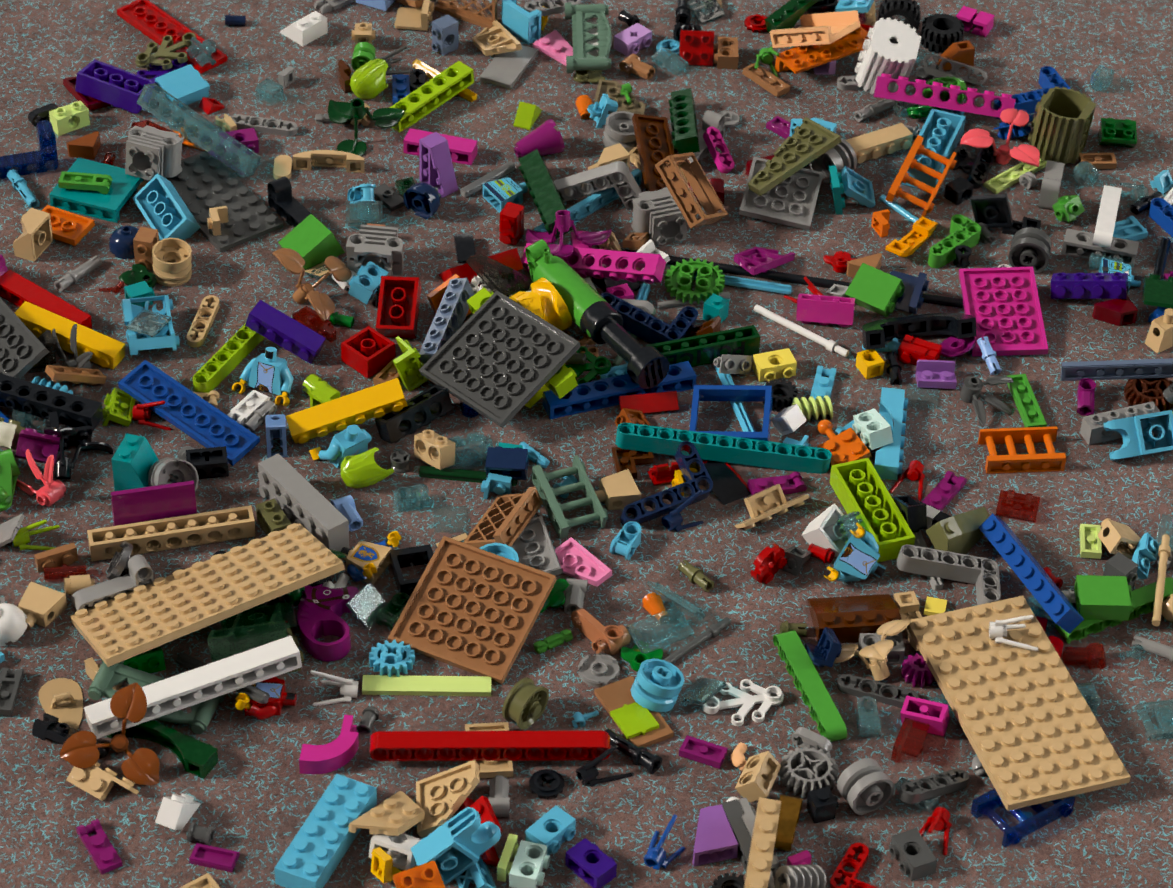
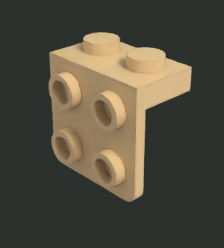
[395,0,435,31]

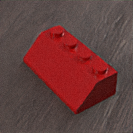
[438,248,524,286]

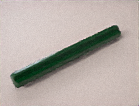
[419,466,518,486]

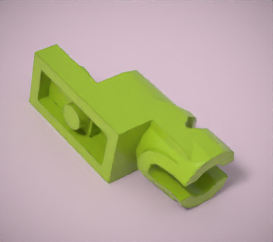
[302,374,340,407]

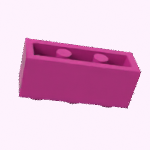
[796,293,855,327]

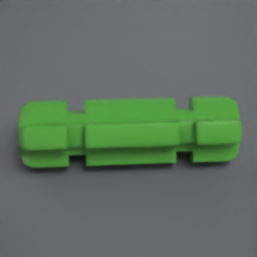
[533,629,573,654]

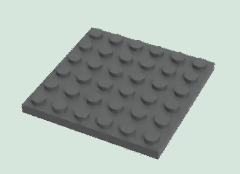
[419,291,581,428]

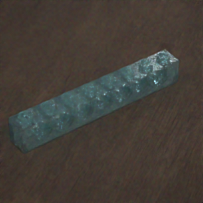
[137,83,262,178]

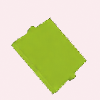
[610,702,659,739]

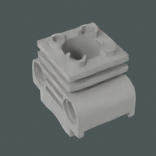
[125,125,184,180]
[631,187,687,245]
[346,224,404,277]

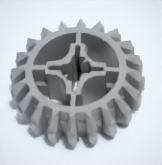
[779,745,838,799]

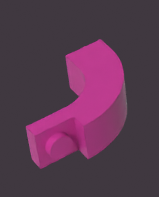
[299,715,359,774]

